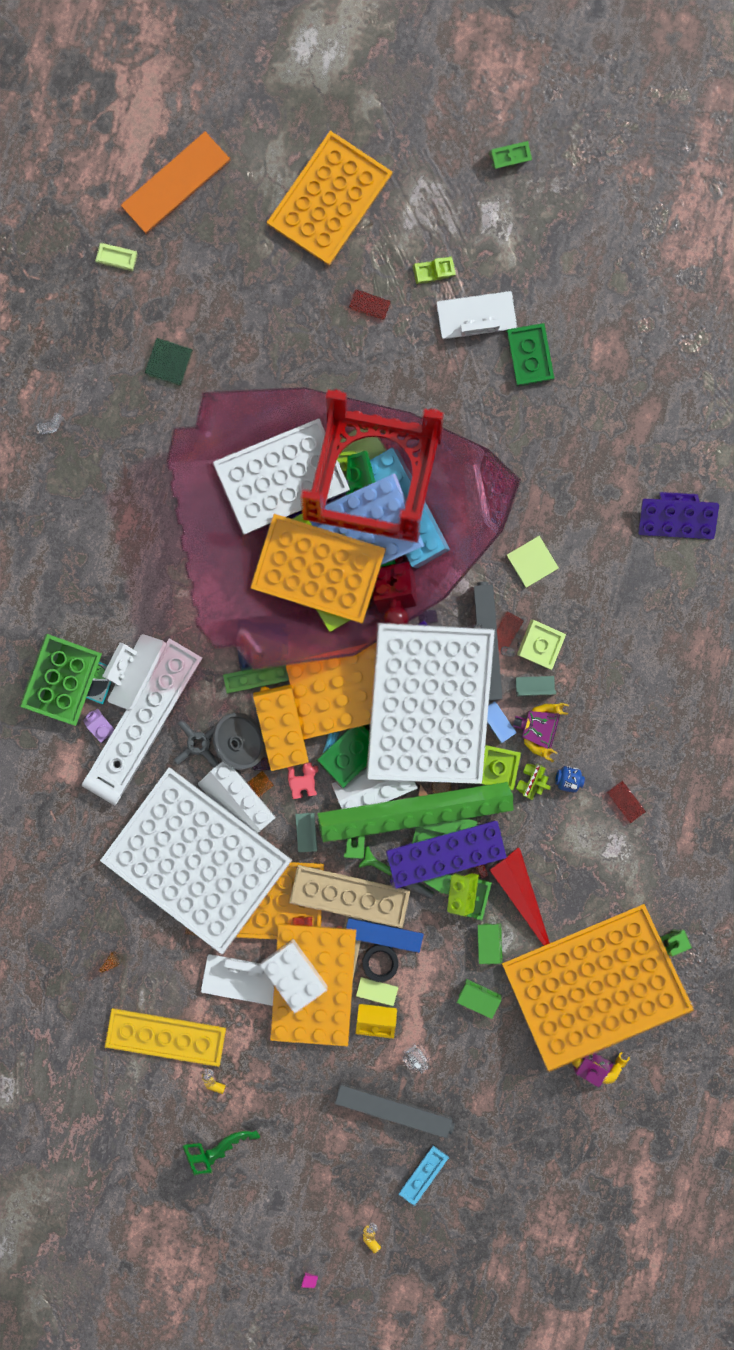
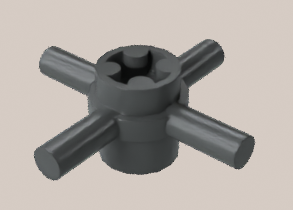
[174,719,220,768]

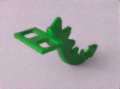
[183,1130,260,1175]

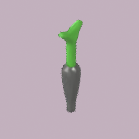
[359,846,434,899]

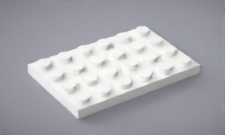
[213,419,350,535]

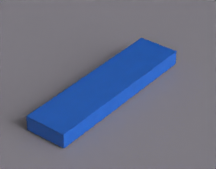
[346,918,424,953]

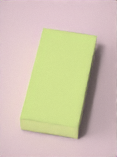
[96,243,138,271]
[356,977,398,1006]

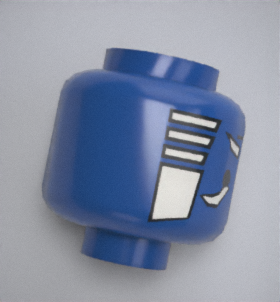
[555,766,585,793]

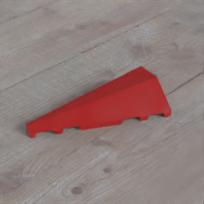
[489,847,550,946]

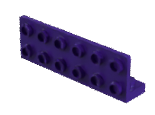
[386,821,507,889]

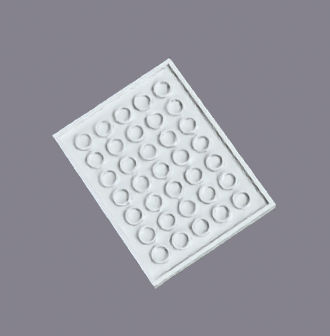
[366,623,495,784]
[100,767,292,954]

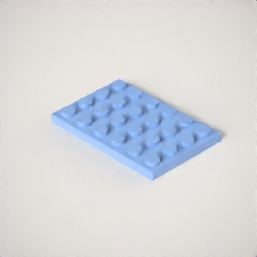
[310,474,424,565]

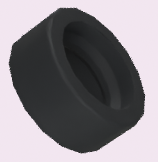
[362,945,399,982]

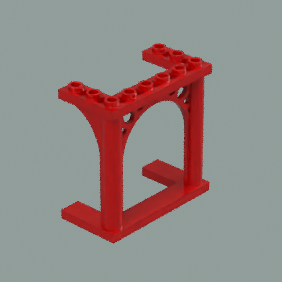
[301,390,444,543]

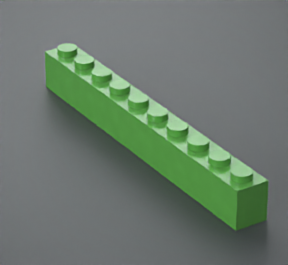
[318,782,513,842]

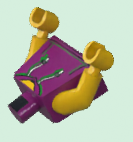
[513,703,569,762]
[572,1052,630,1087]

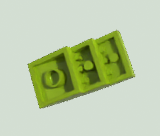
[479,745,521,790]

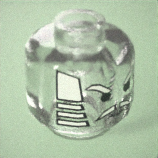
[402,1043,431,1073]

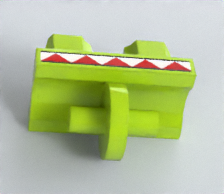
[516,764,551,800]

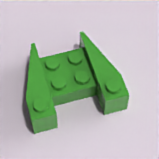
[412,819,477,895]

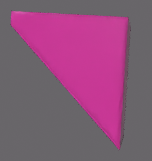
[302,1272,318,1288]

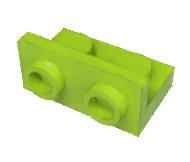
[447,873,479,916]

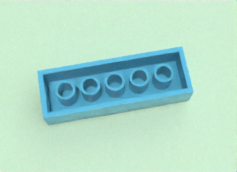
[370,447,450,569]

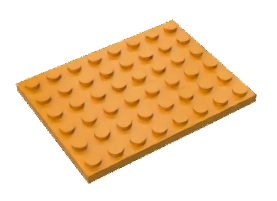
[502,904,694,1072]

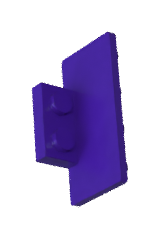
[638,492,719,539]

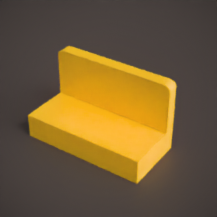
[355,1004,397,1039]

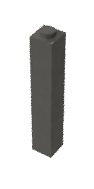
[473,582,503,701]
[335,1083,455,1138]

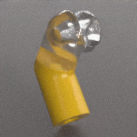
[202,1069,226,1095]
[363,1223,381,1253]

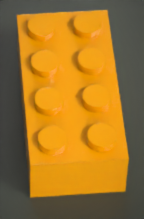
[253,684,309,771]

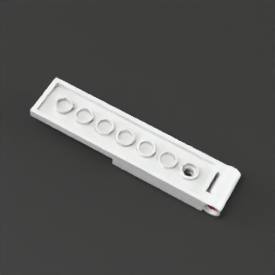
[82,638,203,806]

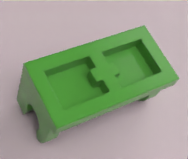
[489,141,532,169]
[344,835,365,858]
[466,879,492,920]
[478,923,503,964]
[660,929,692,956]
[457,979,501,1019]

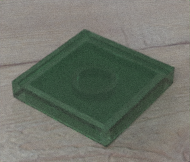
[145,338,193,386]

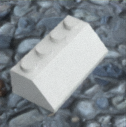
[198,761,276,833]
[332,768,417,809]

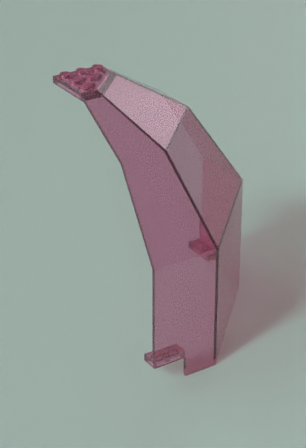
[166,387,521,670]

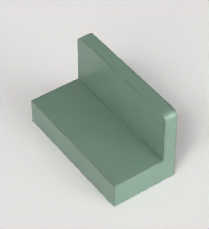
[515,676,556,697]
[295,813,318,853]

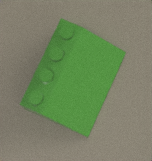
[19,634,102,726]

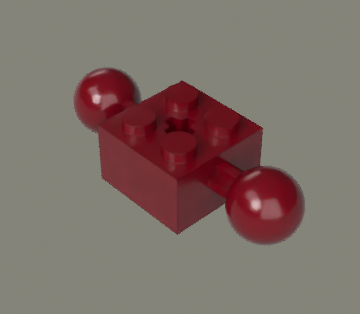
[373,555,417,625]

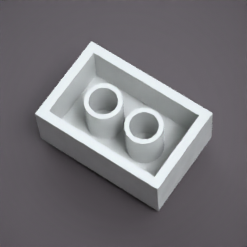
[260,939,328,1013]

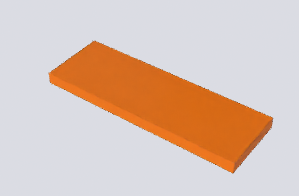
[121,131,231,234]

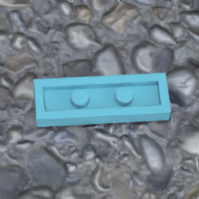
[399,1145,449,1206]

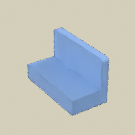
[487,702,517,744]

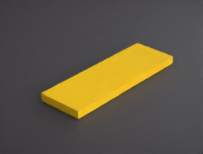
[105,1008,226,1067]

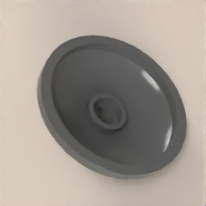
[213,713,265,770]

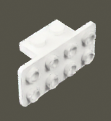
[102,634,166,711]

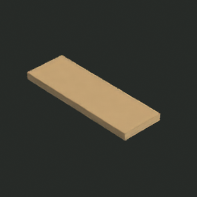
[289,865,410,928]

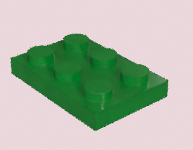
[507,323,555,386]
[316,726,370,788]

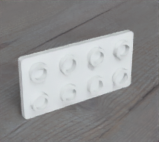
[437,291,517,339]
[201,954,274,1006]

